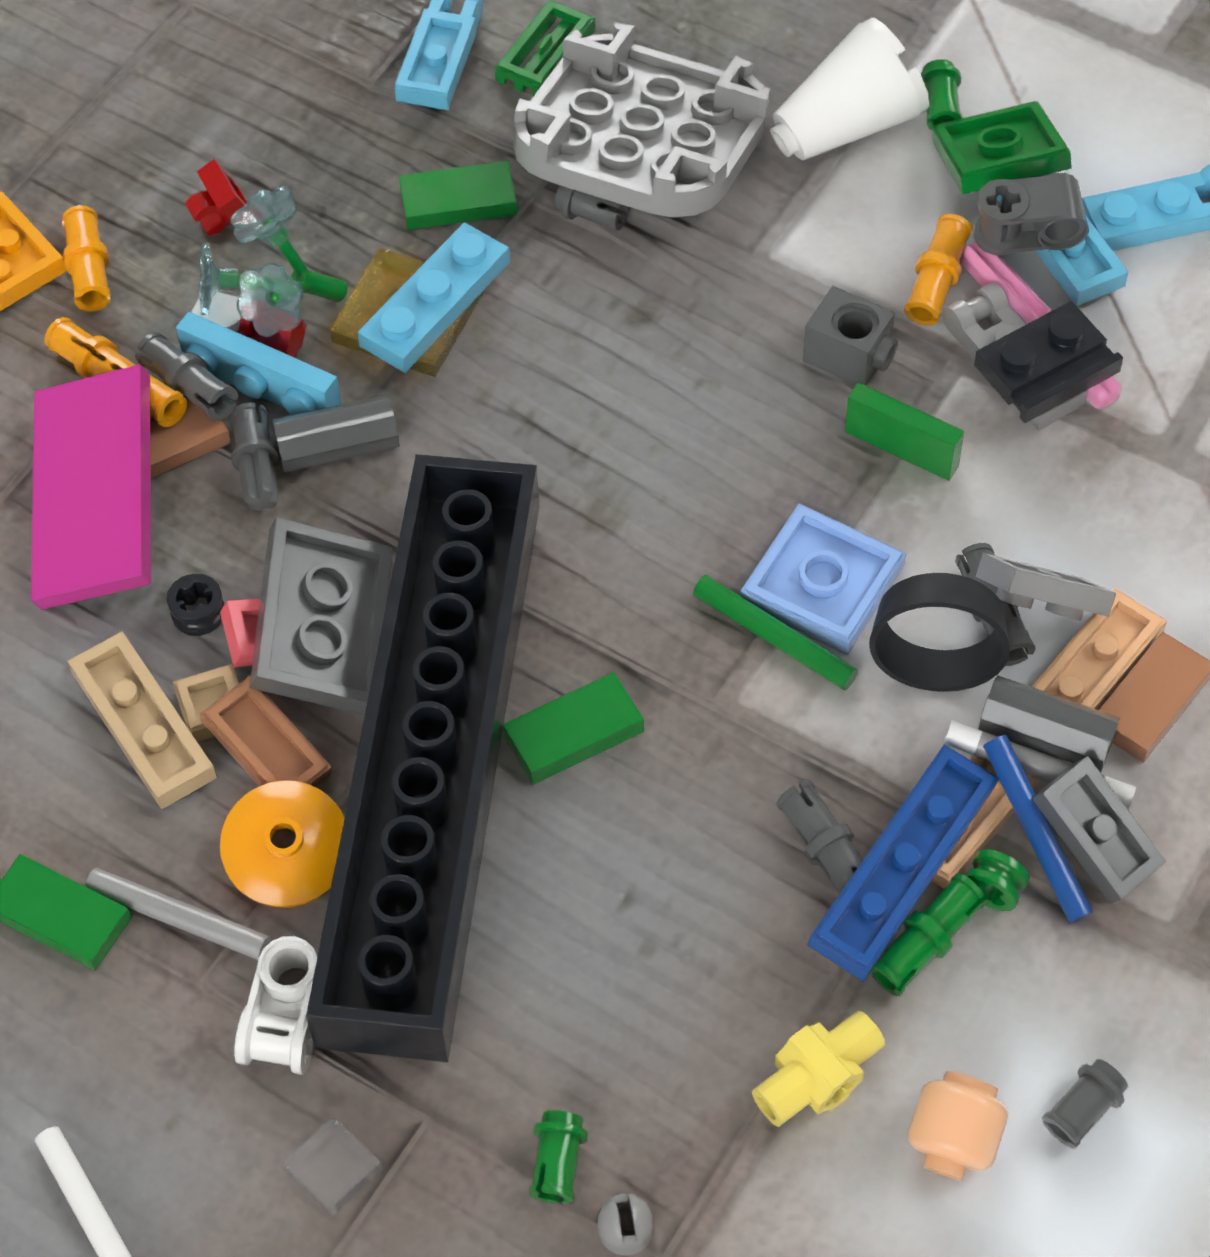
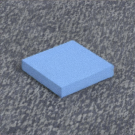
[740,503,906,655]

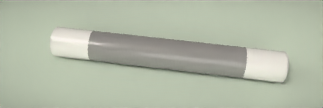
[943,720,1136,809]

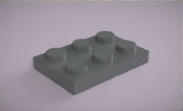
[249,517,393,715]

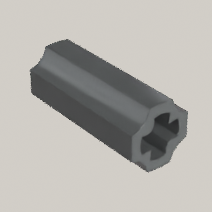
[272,394,400,472]
[978,675,1120,773]

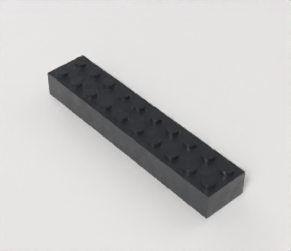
[306,454,540,1063]

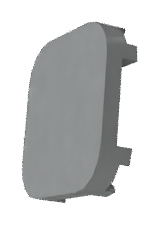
[513,22,771,217]

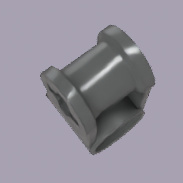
[974,173,1089,256]

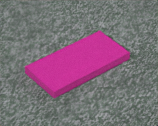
[31,364,151,610]

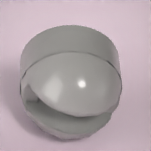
[598,1194,654,1256]

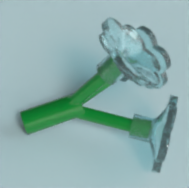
[199,187,348,337]

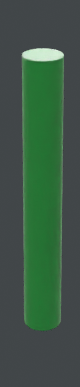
[693,575,858,691]

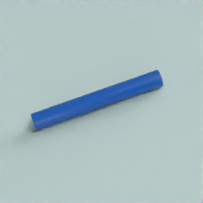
[983,735,1093,923]

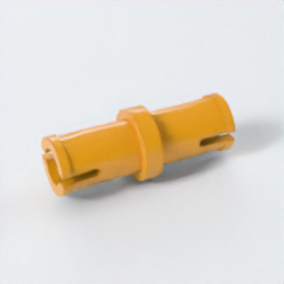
[62,205,111,312]
[904,214,973,326]

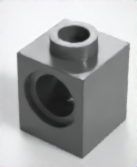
[803,286,898,386]

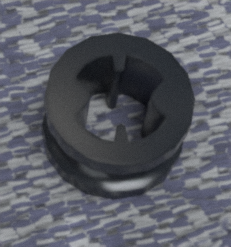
[166,573,225,636]

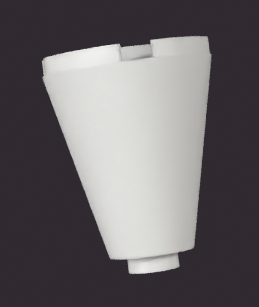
[770,18,930,160]

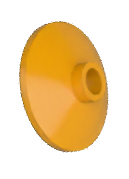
[220,781,345,908]

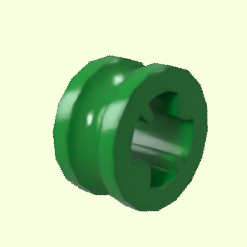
[965,849,1030,911]

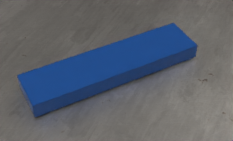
[807,744,999,982]

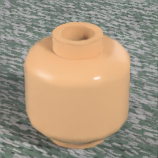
[907,1071,1008,1181]

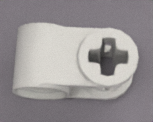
[234,936,317,1075]

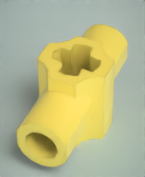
[752,1011,885,1127]

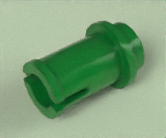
[920,59,962,130]
[529,1110,588,1204]

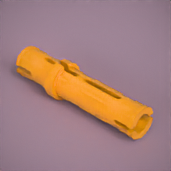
[44,317,187,428]

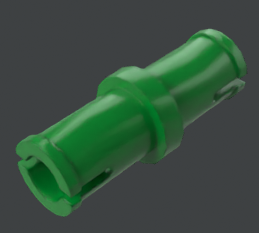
[871,873,988,996]

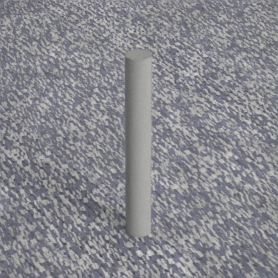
[85,867,271,960]

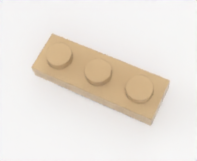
[68,631,217,810]

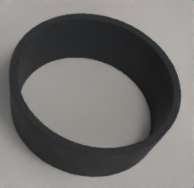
[869,573,1010,692]

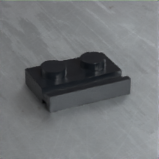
[974,300,1124,423]

